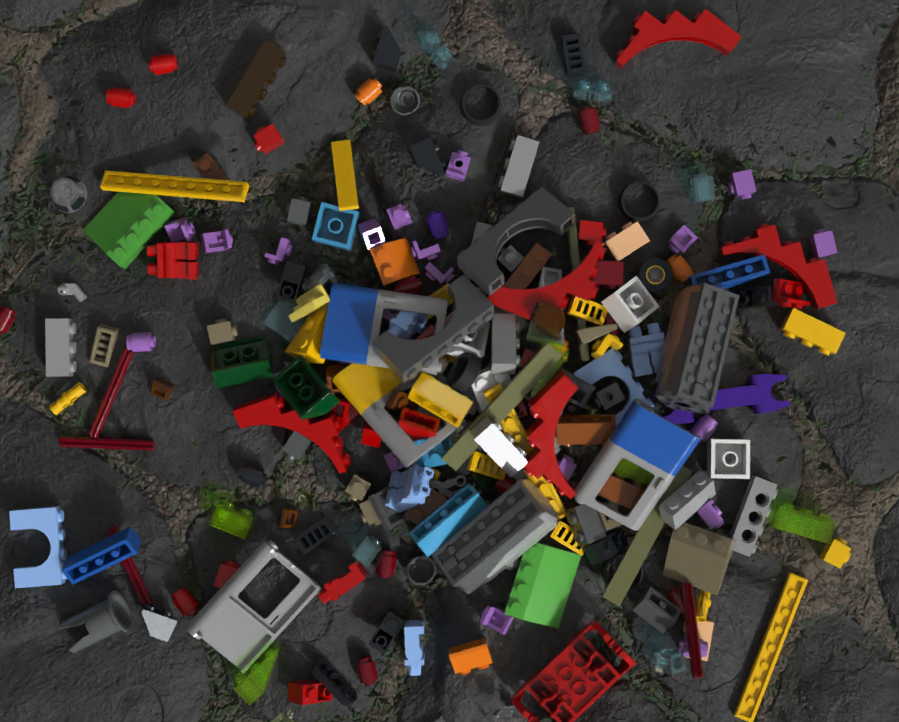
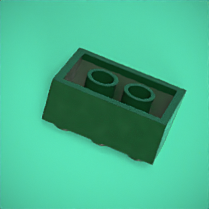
[210,334,273,388]
[272,355,340,420]

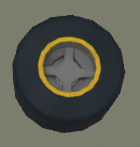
[636,258,672,293]

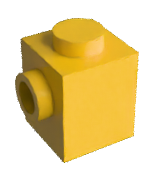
[819,537,851,569]

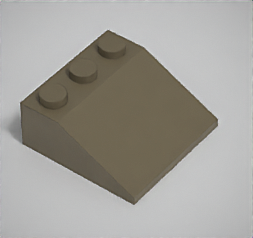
[663,522,736,595]

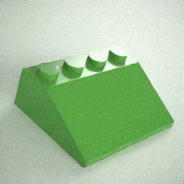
[83,192,177,269]
[503,541,581,628]

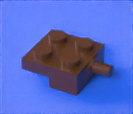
[404,485,450,526]

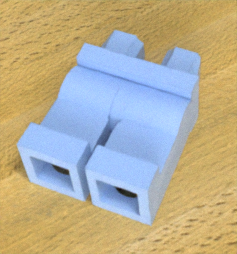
[388,311,428,340]
[627,322,665,377]
[385,464,434,513]
[404,619,425,676]

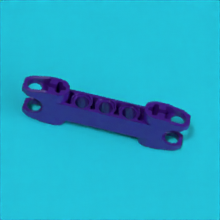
[653,374,790,424]

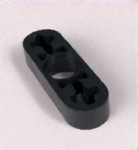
[311,659,358,706]

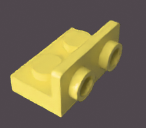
[289,284,330,322]

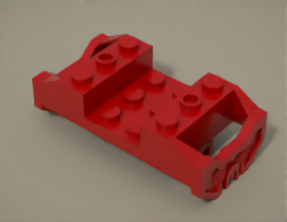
[510,618,636,722]

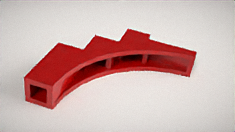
[615,9,742,69]
[718,223,837,309]
[488,240,606,320]
[523,369,578,499]
[232,391,351,474]

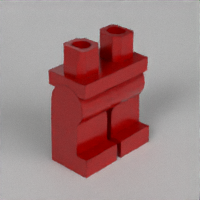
[147,241,199,280]
[317,558,369,604]

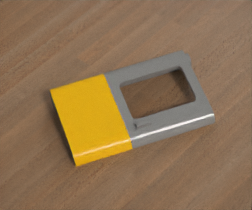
[332,363,466,468]

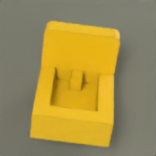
[590,333,623,359]

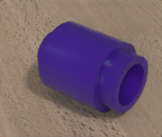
[425,210,450,240]

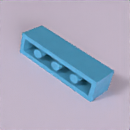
[408,483,487,557]

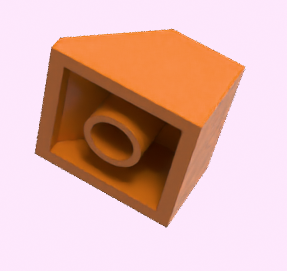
[370,238,420,287]
[449,637,492,675]

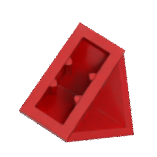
[328,397,361,430]
[398,407,440,442]

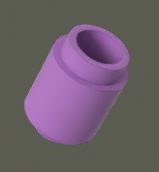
[126,332,156,352]
[690,414,718,443]
[678,636,708,657]

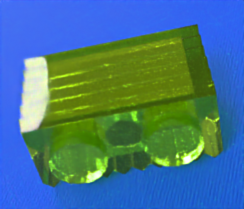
[209,501,255,539]

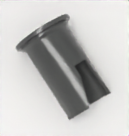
[58,591,134,654]

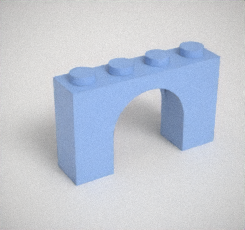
[572,348,655,426]
[9,506,68,588]

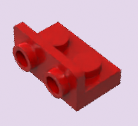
[772,279,810,309]

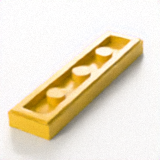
[331,139,359,211]

